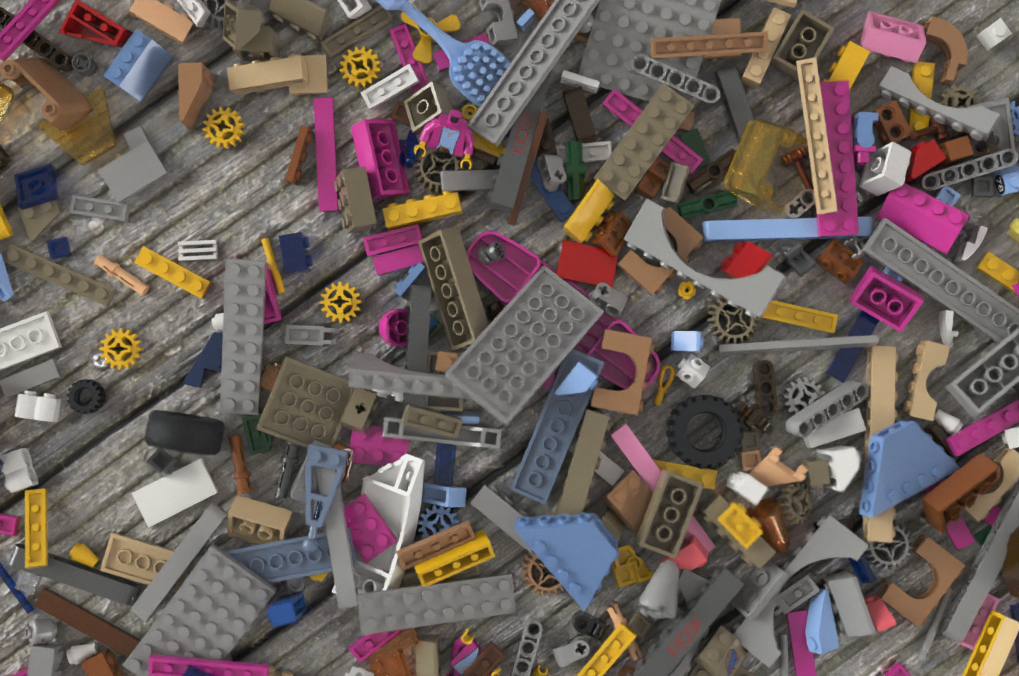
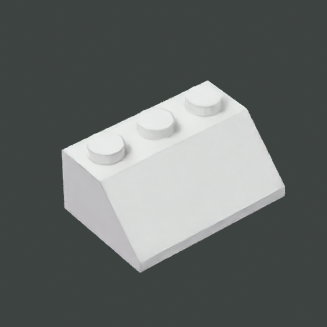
[816,445,860,492]

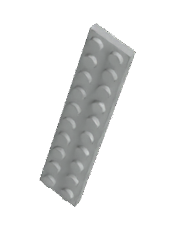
[467,0,600,146]
[861,218,1019,343]

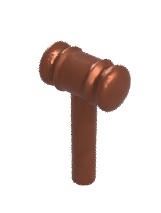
[910,117,949,141]
[781,146,814,190]

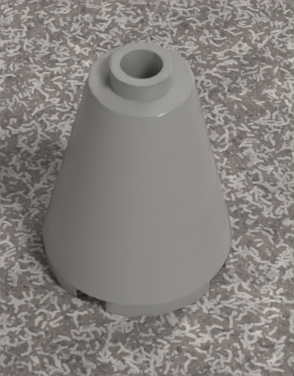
[637,560,679,618]

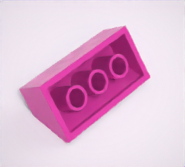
[351,119,410,200]
[876,183,970,255]

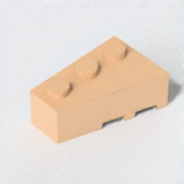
[129,0,194,45]

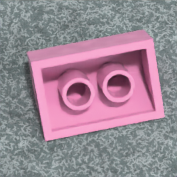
[861,11,926,63]

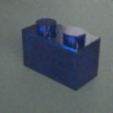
[279,232,313,276]

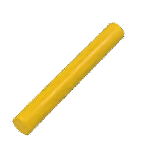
[261,238,286,294]

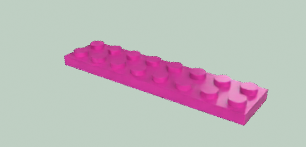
[816,81,859,237]

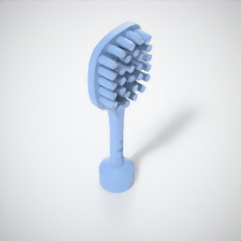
[375,0,511,108]

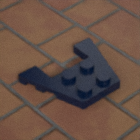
[183,332,223,388]

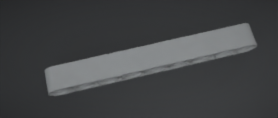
[939,481,1019,643]

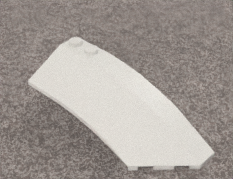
[332,454,425,594]

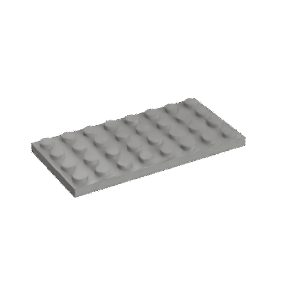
[445,265,604,426]
[122,544,277,676]

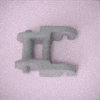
[843,237,867,259]

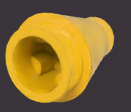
[68,542,100,568]

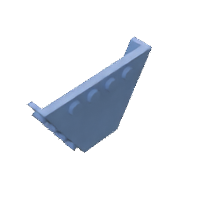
[859,420,960,518]
[514,513,620,611]

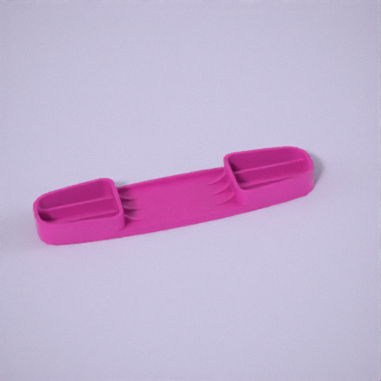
[466,231,660,389]

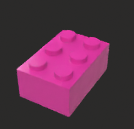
[849,265,924,332]

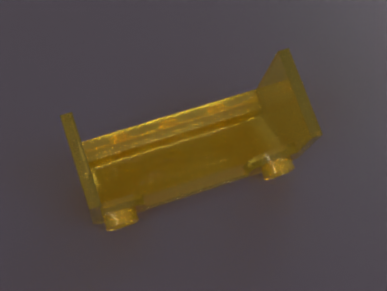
[724,119,808,212]

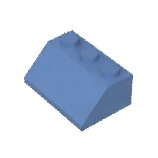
[103,29,174,102]

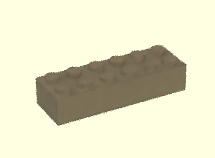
[594,83,695,202]
[418,227,489,351]
[554,409,612,516]

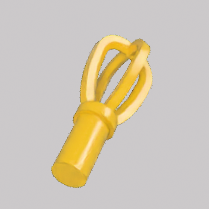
[654,365,675,406]

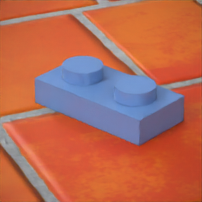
[395,262,427,299]

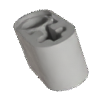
[781,189,816,219]

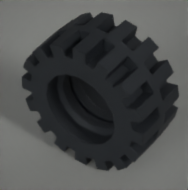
[66,379,106,414]

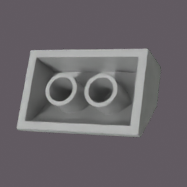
[823,570,876,637]

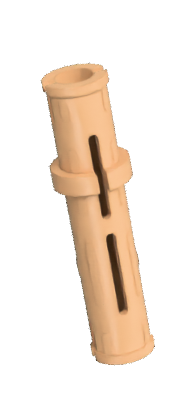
[94,254,149,296]
[606,603,643,661]

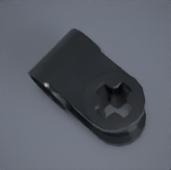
[571,611,610,643]

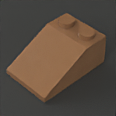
[178,62,215,130]
[601,470,653,536]

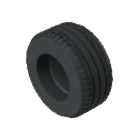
[144,410,225,455]

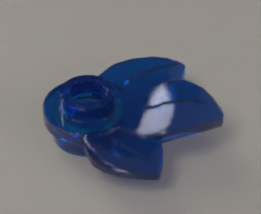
[399,130,419,169]

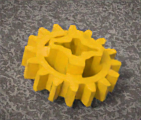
[339,46,381,89]
[202,107,246,149]
[320,281,362,323]
[99,328,144,370]

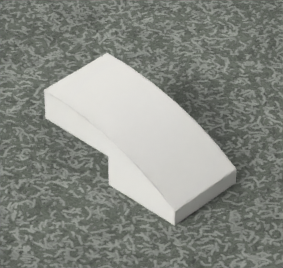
[954,226,988,263]

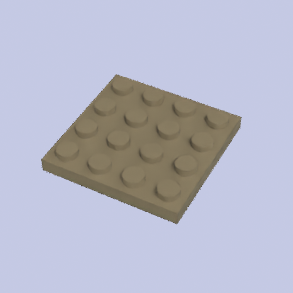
[256,356,355,448]

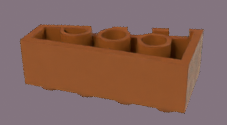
[922,453,1000,535]

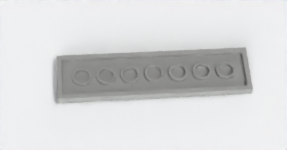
[220,258,267,415]
[357,573,516,635]

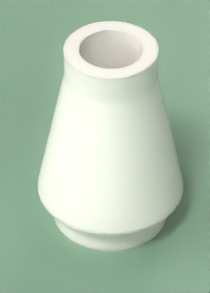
[934,409,963,435]
[66,642,99,665]

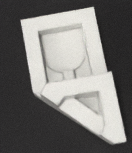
[939,310,959,348]

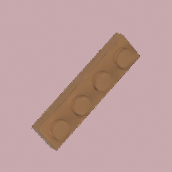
[396,520,476,571]

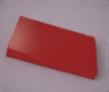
[556,240,619,287]

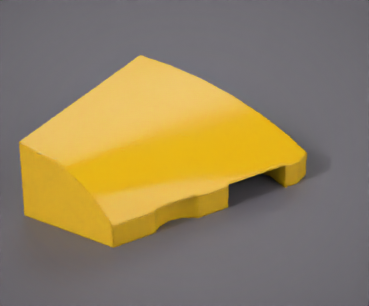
[611,545,654,588]

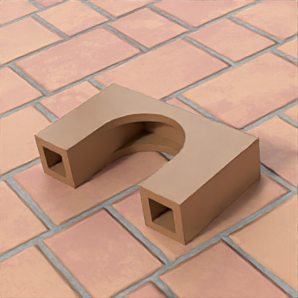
[616,207,703,296]
[590,329,654,415]
[875,534,965,628]

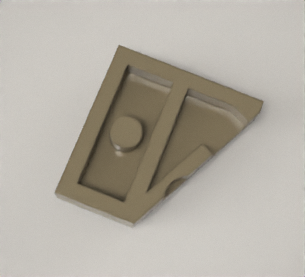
[18,194,63,243]

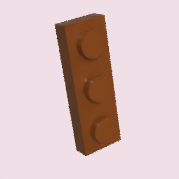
[285,125,313,185]

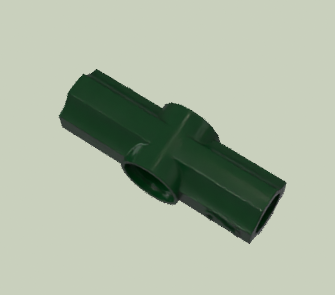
[565,141,585,200]
[677,190,738,219]

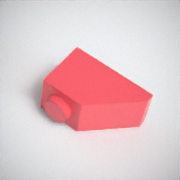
[662,535,708,570]
[863,594,897,632]

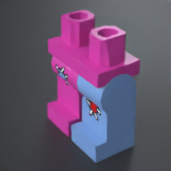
[851,112,879,167]

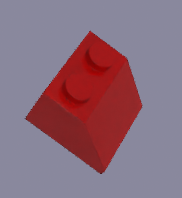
[904,139,946,183]
[718,241,773,279]

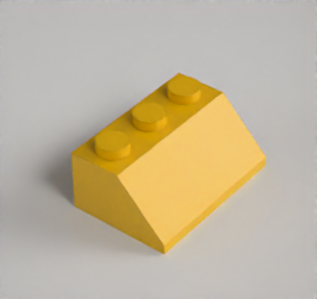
[562,179,615,244]

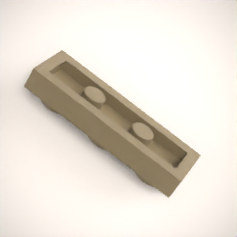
[401,404,463,438]

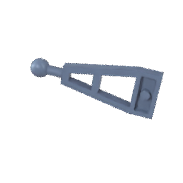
[303,444,349,553]

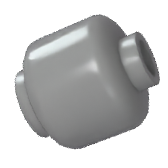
[25,618,57,645]

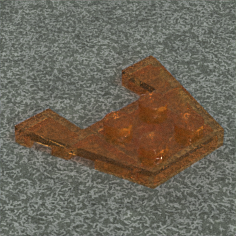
[368,628,419,676]

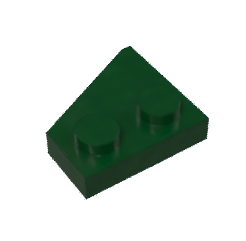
[242,413,274,455]

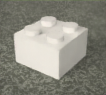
[859,142,911,196]

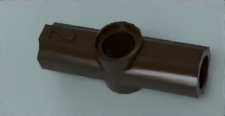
[686,148,742,195]

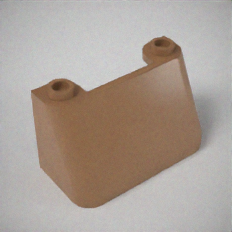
[0,57,92,134]

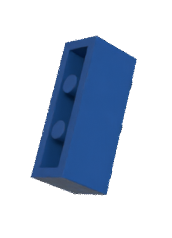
[267,591,307,627]

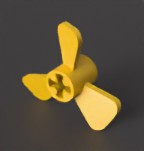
[401,3,460,64]

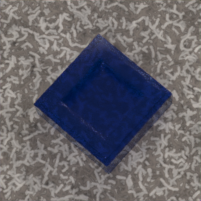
[46,237,72,260]

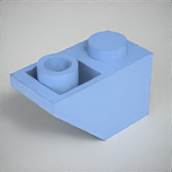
[671,331,704,353]

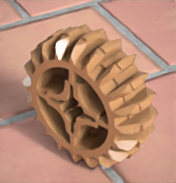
[521,551,565,597]

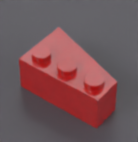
[58,0,133,48]

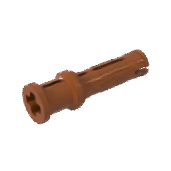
[228,435,254,495]

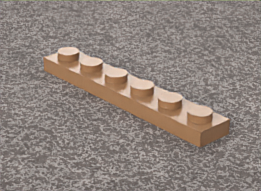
[650,31,768,58]

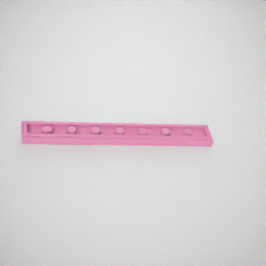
[610,423,716,552]

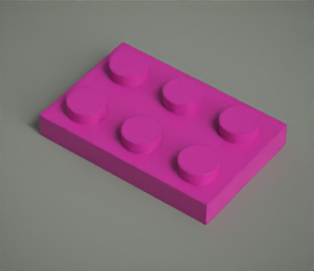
[350,425,409,466]
[344,493,398,564]

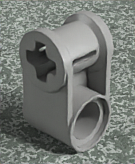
[537,154,567,192]
[588,283,628,317]
[551,636,590,667]

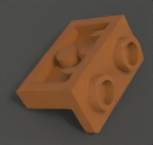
[591,212,632,256]
[815,238,864,284]

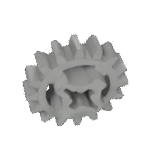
[782,378,825,416]

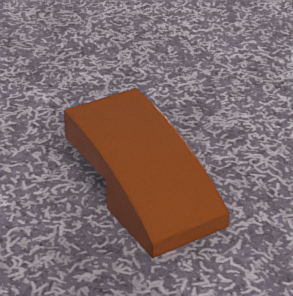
[636,157,670,200]

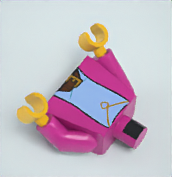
[414,110,474,169]
[446,629,501,676]

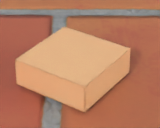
[739,450,761,472]

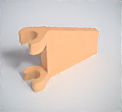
[748,447,809,487]

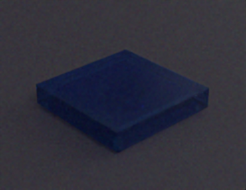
[14,164,59,210]

